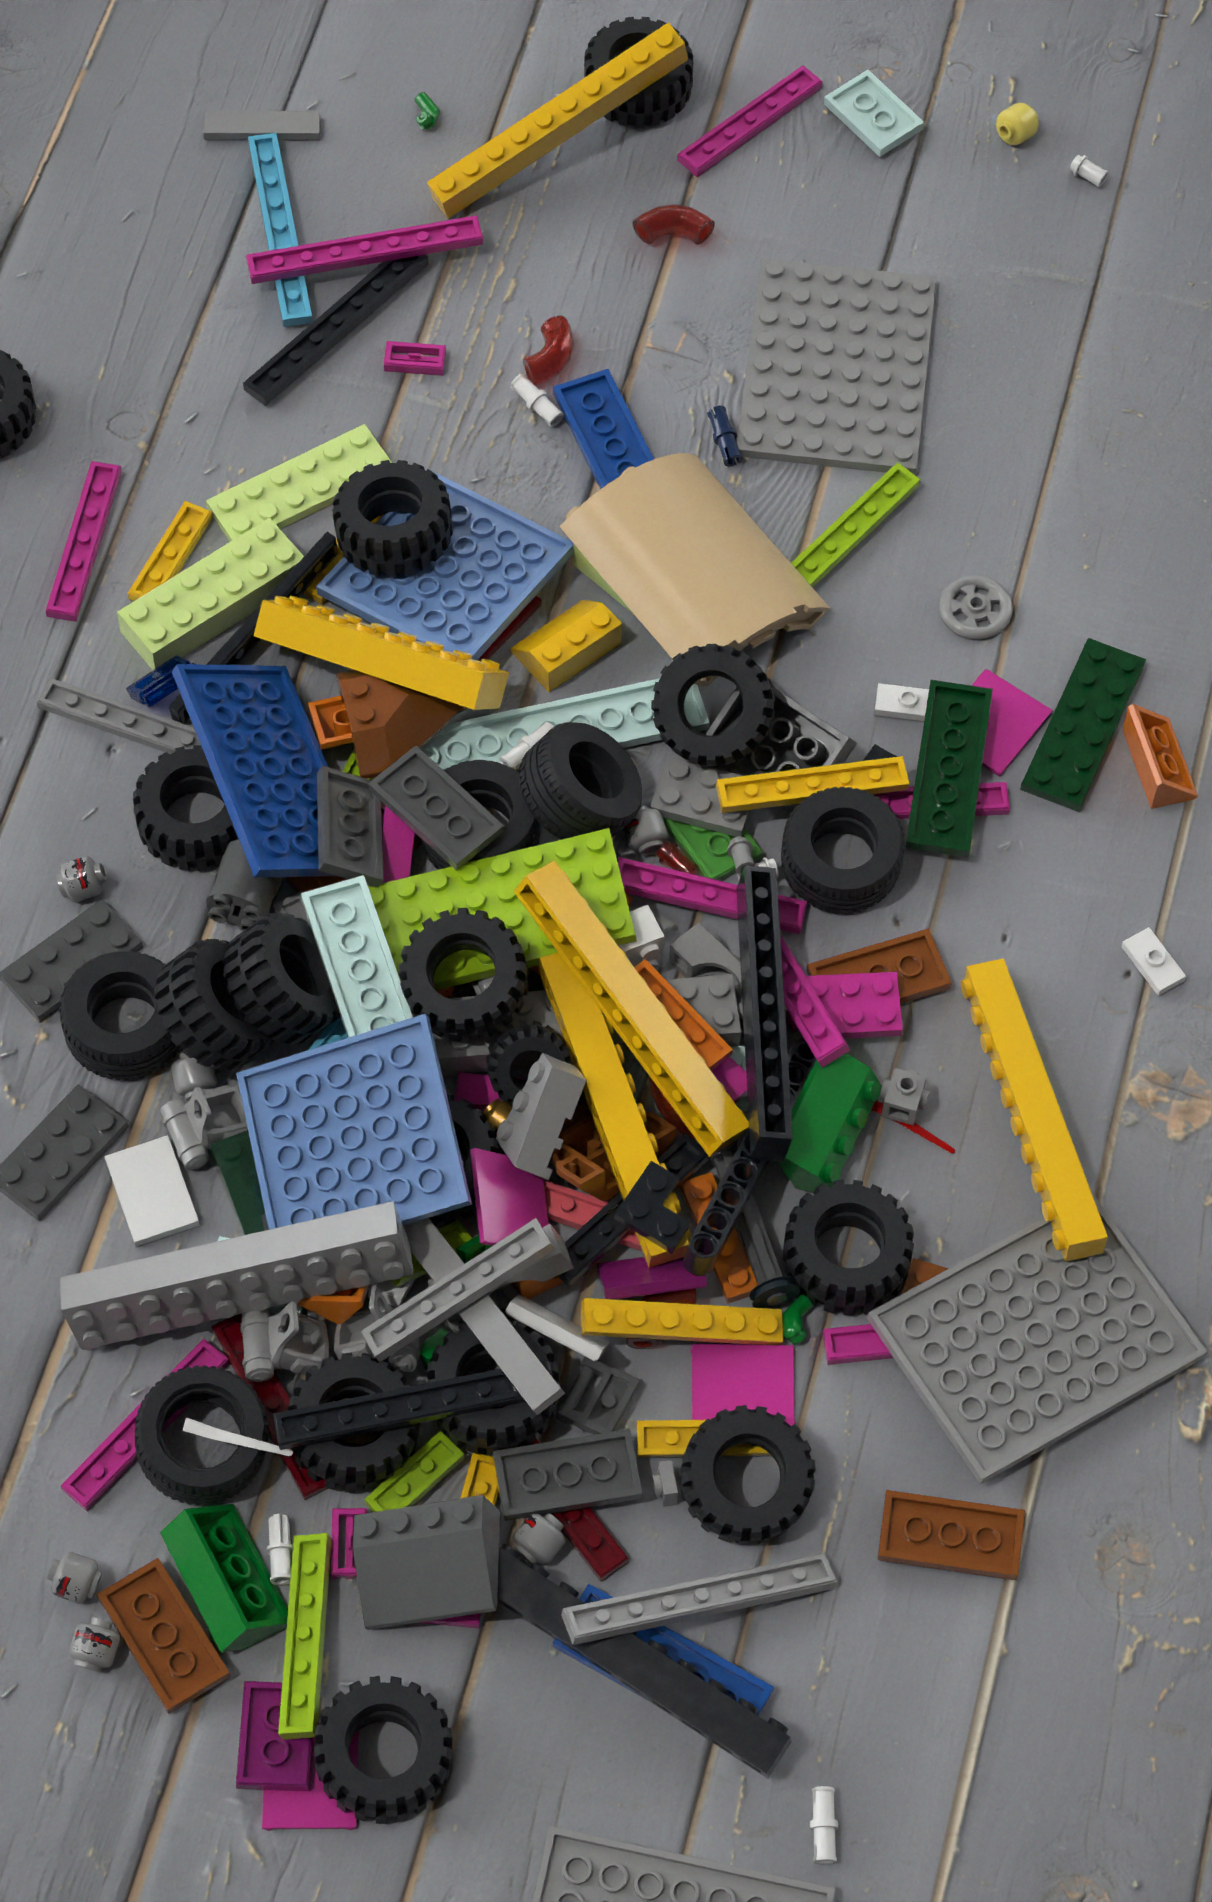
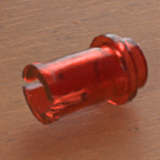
[656,841,698,874]

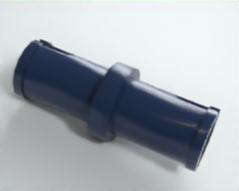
[707,405,743,466]

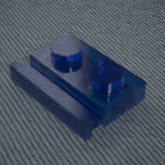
[126,655,195,707]

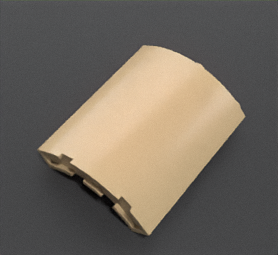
[559,453,830,687]

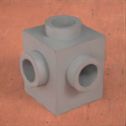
[880,1068,930,1125]

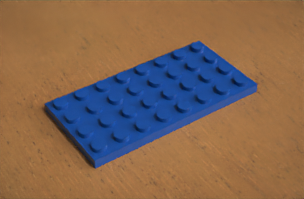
[172,664,336,878]

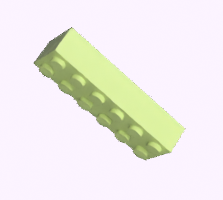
[117,517,304,674]

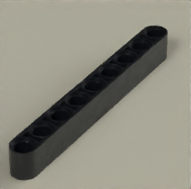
[683,1038,817,1276]

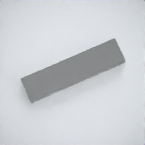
[204,110,320,140]

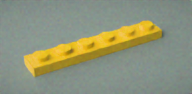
[715,756,910,813]
[581,1298,783,1345]

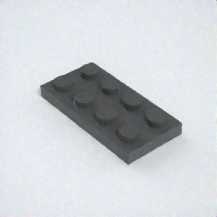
[368,746,504,871]
[317,765,383,887]
[0,899,143,1023]
[0,1084,129,1221]
[493,1429,643,1521]

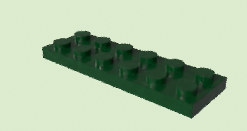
[1020,638,1146,812]
[905,680,993,857]

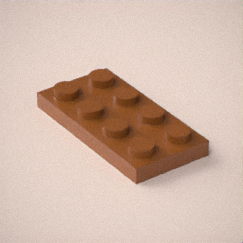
[806,928,952,1004]
[877,1490,1025,1581]
[97,1558,230,1714]

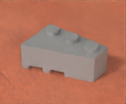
[496,1053,586,1180]

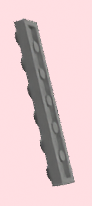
[361,1218,555,1362]

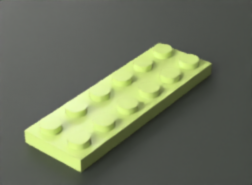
[206,424,392,542]

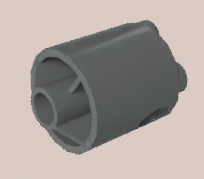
[206,839,284,931]

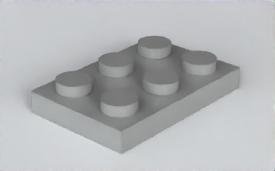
[650,756,751,837]

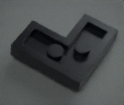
[614,1161,691,1254]

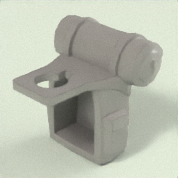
[160,1085,249,1170]
[334,1285,420,1372]
[240,1301,329,1382]

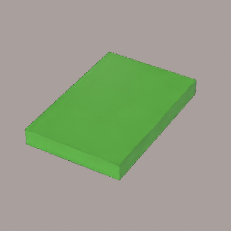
[663,817,763,881]

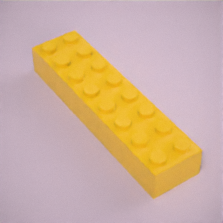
[254,596,509,710]

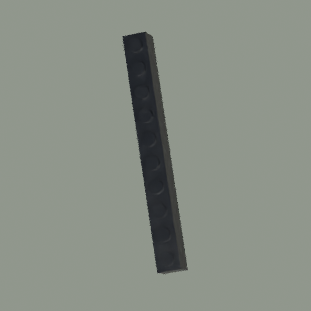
[736,865,793,1162]
[497,1543,791,1779]

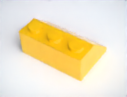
[510,600,622,692]

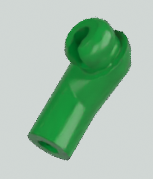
[415,92,440,130]
[782,1295,813,1344]

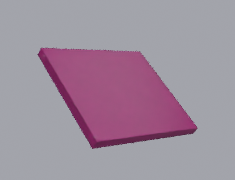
[971,668,1053,777]
[470,1148,549,1246]
[690,1344,796,1426]
[262,1722,359,1831]

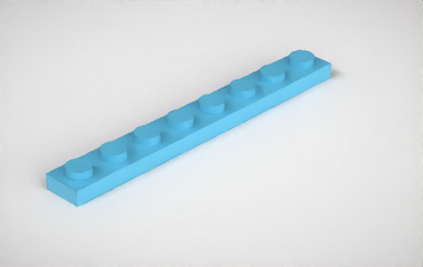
[248,133,313,327]

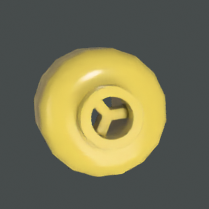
[996,103,1039,145]

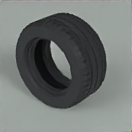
[135,1365,268,1506]

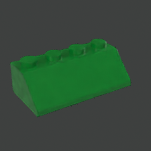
[777,1053,882,1192]
[160,1504,288,1653]

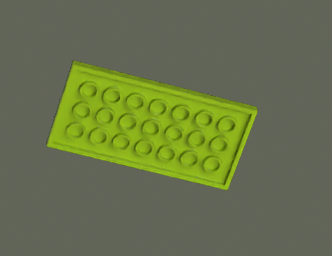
[368,828,637,990]

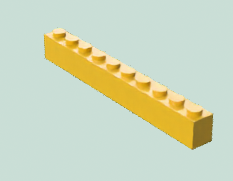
[427,22,688,219]
[513,860,749,1157]
[538,953,691,1268]
[960,958,1108,1262]

